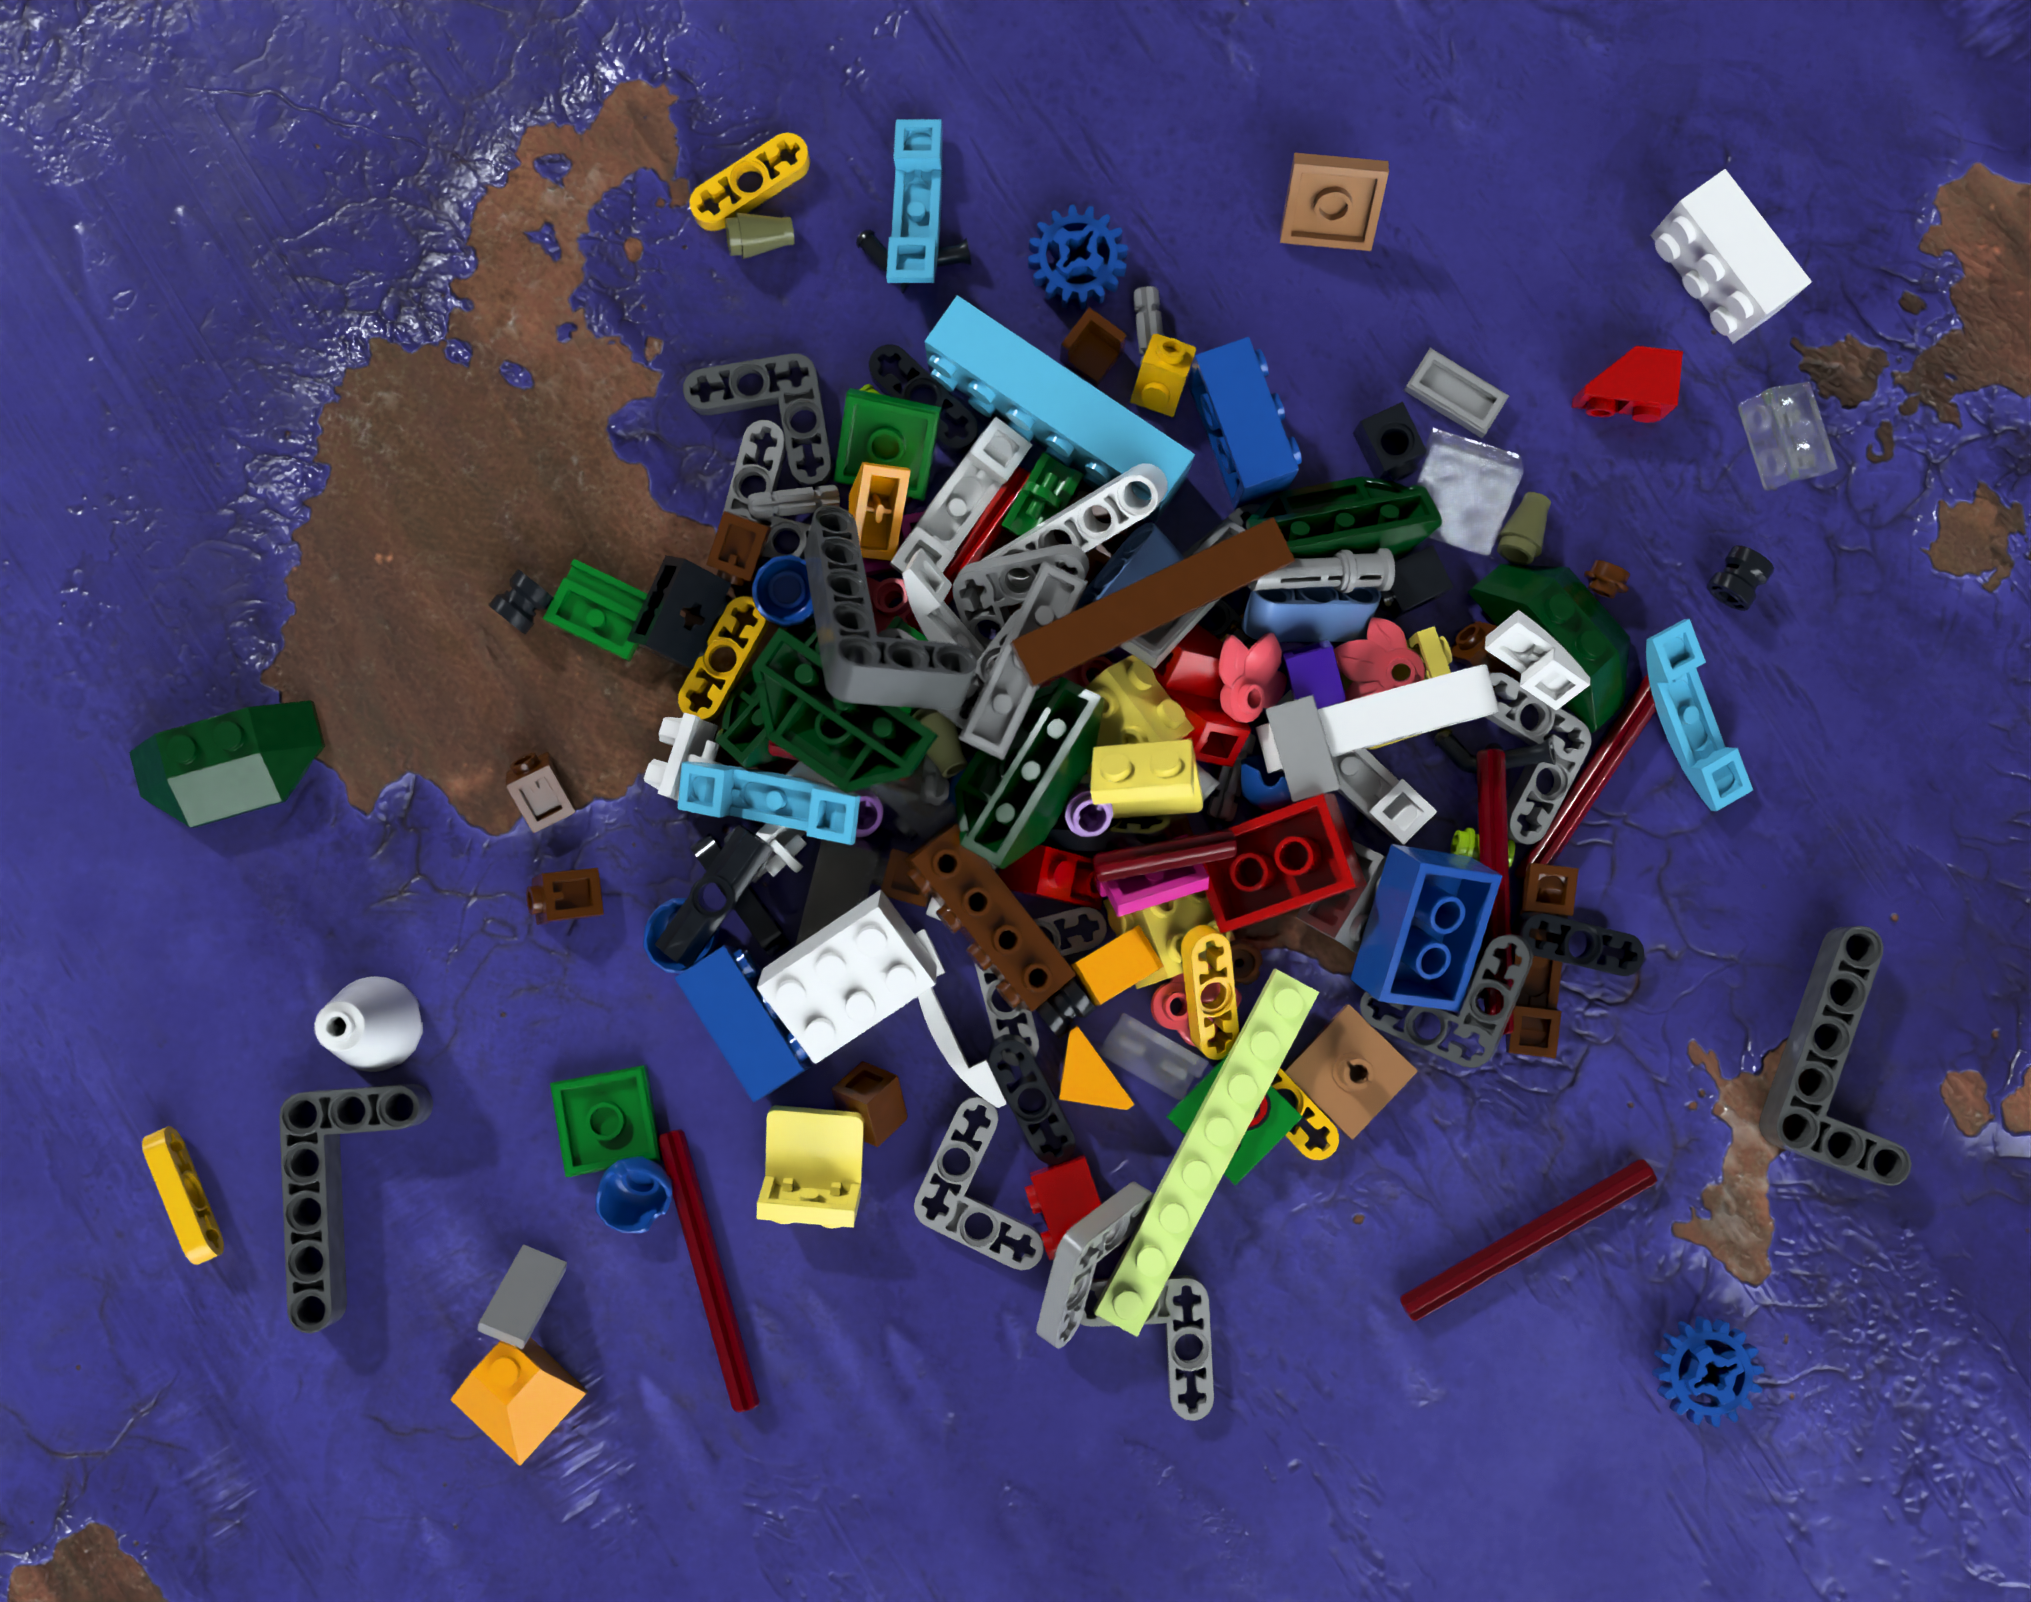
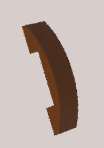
[1506,863,1579,1058]

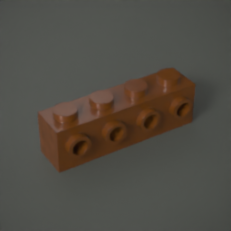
[903,823,1076,1012]

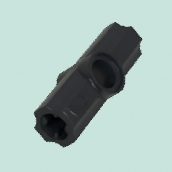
[655,825,775,968]

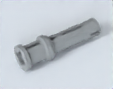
[1248,548,1395,593]

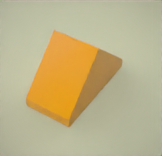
[849,462,910,561]
[1070,925,1164,1006]
[1058,1025,1135,1110]

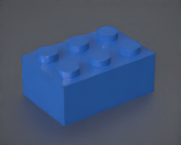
[1187,336,1302,510]
[1350,844,1503,1011]
[674,945,813,1103]

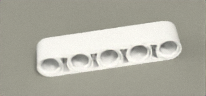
[966,463,1168,610]
[1256,665,1500,774]

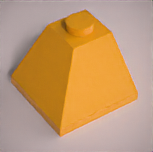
[450,1337,588,1466]

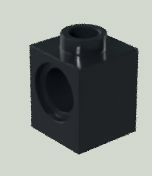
[1353,402,1427,482]
[1379,545,1453,619]

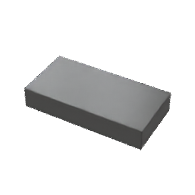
[1403,348,1509,438]
[1265,695,1341,802]
[478,1244,567,1349]

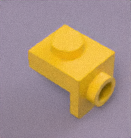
[1130,334,1196,417]

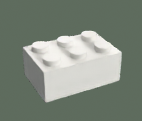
[1650,169,1812,344]
[757,890,937,1064]

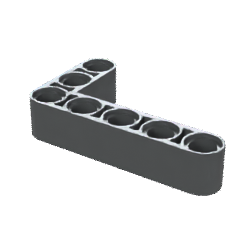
[804,505,977,710]
[1759,926,1912,1186]
[279,1083,433,1334]

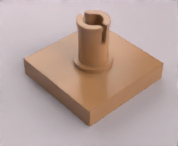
[1280,153,1389,251]
[1283,1004,1418,1140]

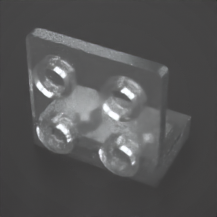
[1416,427,1524,556]

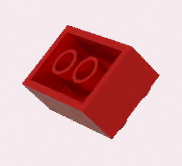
[1202,793,1367,933]

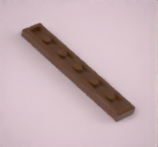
[1010,517,1295,688]

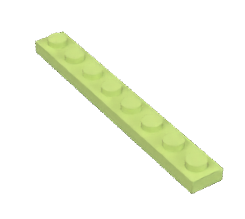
[1093,969,1319,1337]

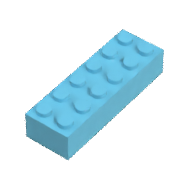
[924,295,1195,523]

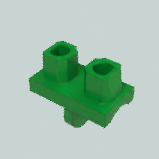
[1002,452,1084,537]

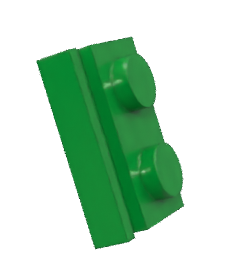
[543,559,647,662]

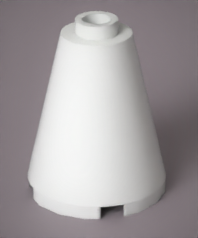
[315,977,423,1072]

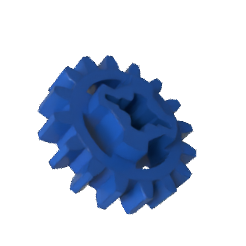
[1028,205,1128,309]
[1652,1316,1764,1427]

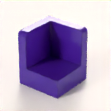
[1282,639,1345,709]

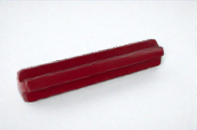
[1093,829,1237,882]

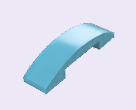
[886,119,942,283]
[1646,619,1753,811]
[677,761,860,845]

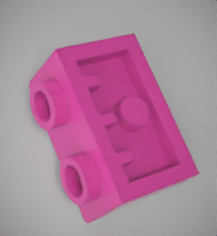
[1097,834,1209,917]

